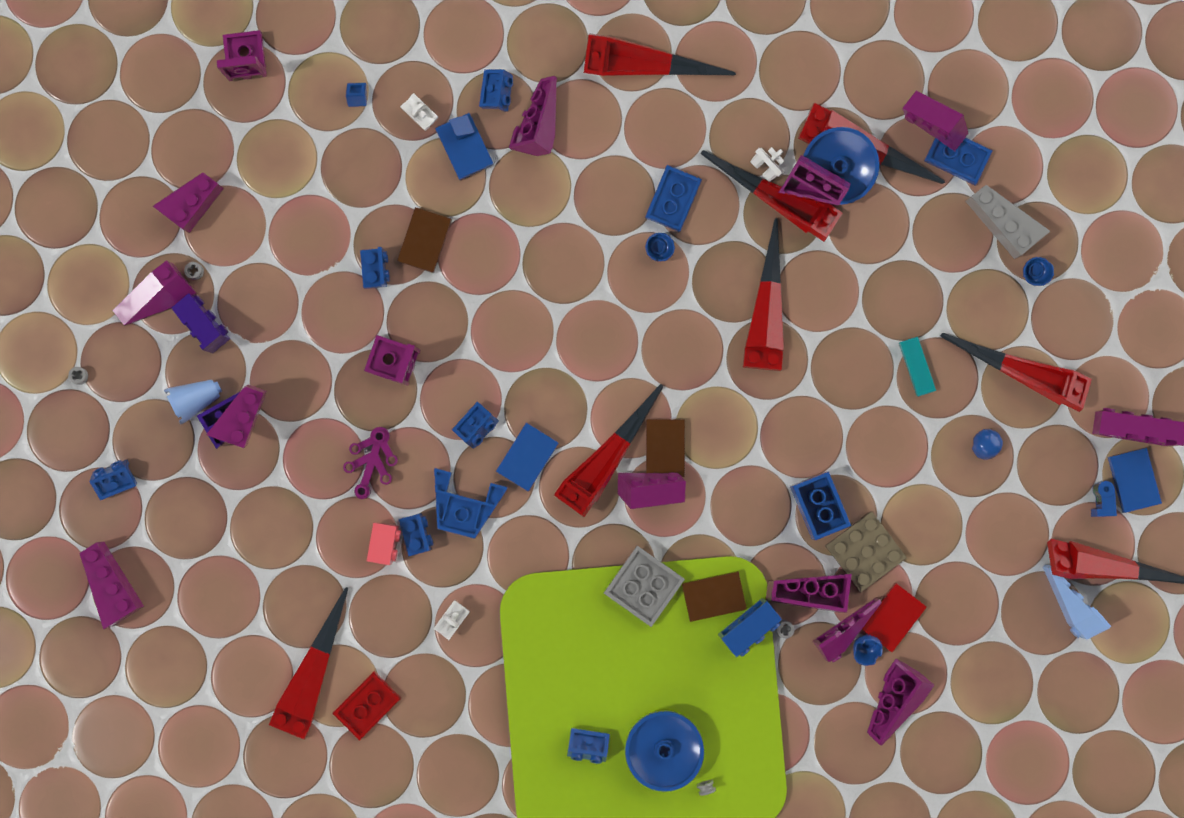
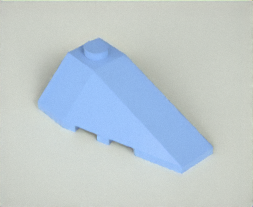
[1043,564,1111,640]

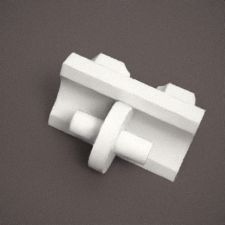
[400,93,438,131]
[750,147,785,182]
[433,600,470,640]

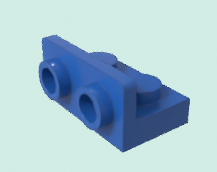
[479,69,513,112]
[360,247,390,289]
[452,401,499,449]
[89,460,137,501]
[398,513,434,556]
[567,728,610,764]

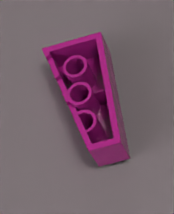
[1092,408,1184,447]
[79,542,144,630]
[766,574,852,613]

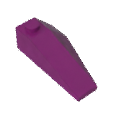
[112,260,196,326]
[813,598,882,662]
[867,659,934,745]

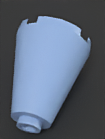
[164,379,222,424]

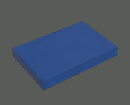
[435,113,494,180]
[924,138,993,186]
[645,165,702,232]
[496,423,559,492]
[1107,448,1162,513]

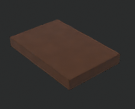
[397,207,452,274]
[646,419,685,477]
[682,571,747,622]

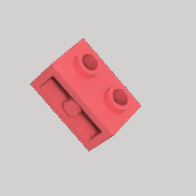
[367,522,401,565]

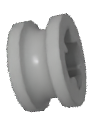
[184,262,204,280]
[68,367,88,385]
[776,620,794,639]
[697,780,716,796]

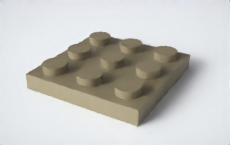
[825,511,906,592]

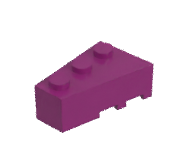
[902,90,969,151]
[779,155,850,205]
[153,172,224,233]
[206,385,267,448]
[618,473,686,509]

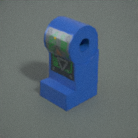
[1091,481,1117,517]

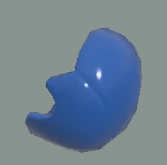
[645,233,675,262]
[1023,257,1054,286]
[972,429,1003,460]
[853,635,883,666]

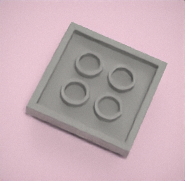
[604,545,685,627]

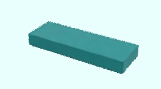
[899,337,936,397]

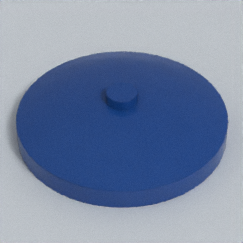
[803,127,879,205]
[625,711,704,791]

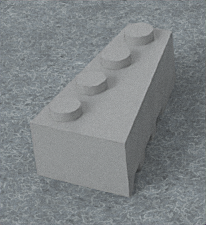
[965,185,1050,259]

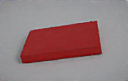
[862,583,927,653]
[332,671,401,741]

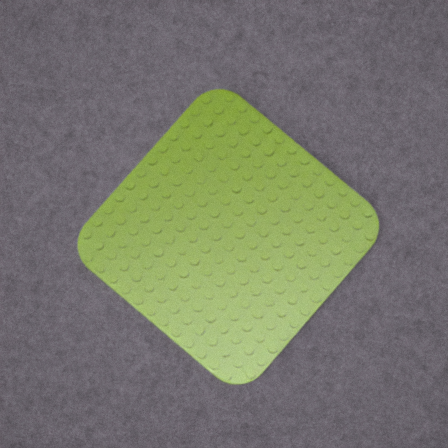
[500,556,787,818]

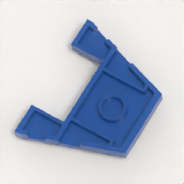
[434,468,508,539]

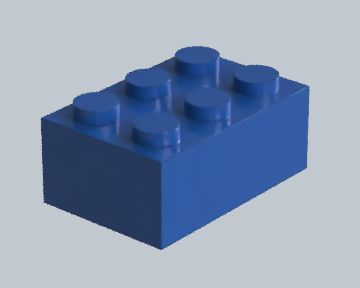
[790,472,851,540]
[718,598,782,657]

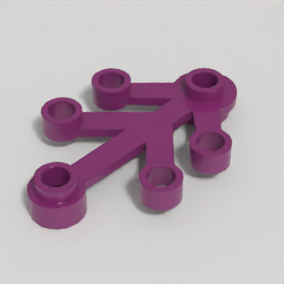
[343,427,398,499]

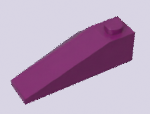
[509,76,557,156]

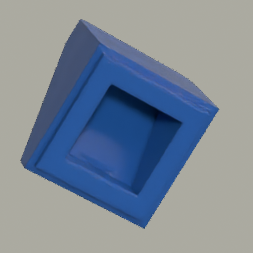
[346,83,367,107]
[449,115,475,140]

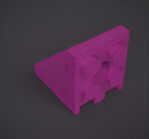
[217,30,267,81]
[364,335,421,386]

